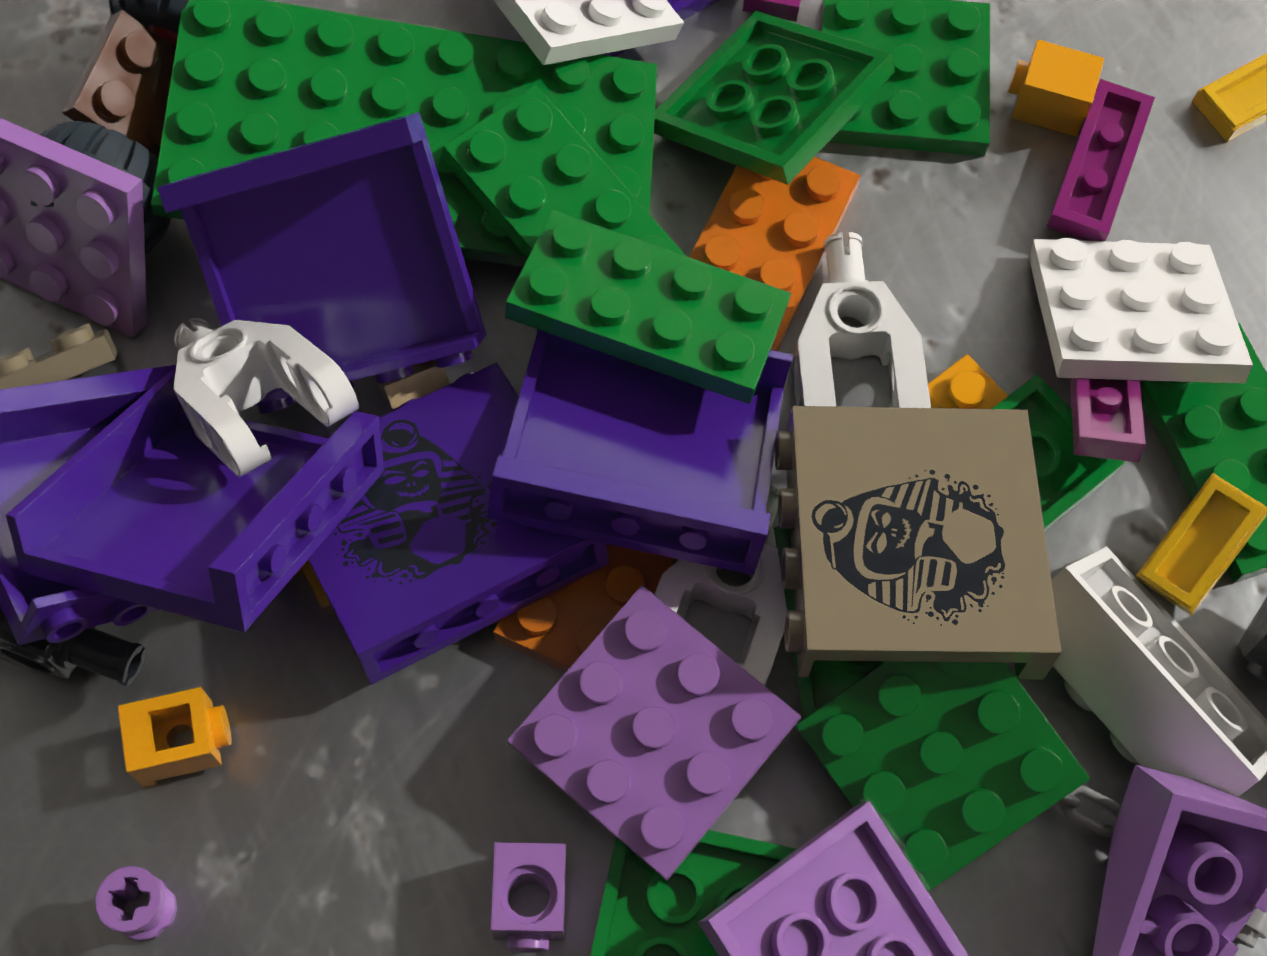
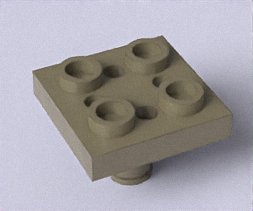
[0,323,118,390]

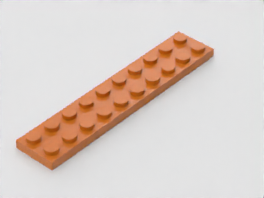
[493,157,861,673]

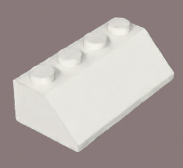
[1052,547,1267,797]

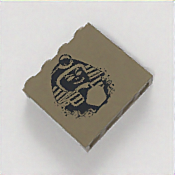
[775,406,1062,680]

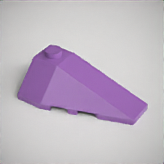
[1092,765,1267,956]

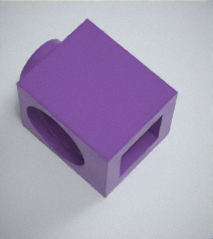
[491,842,566,953]

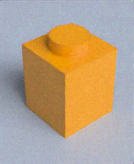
[1007,39,1105,137]

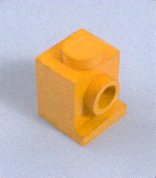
[118,687,232,787]

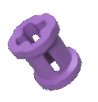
[95,866,177,942]

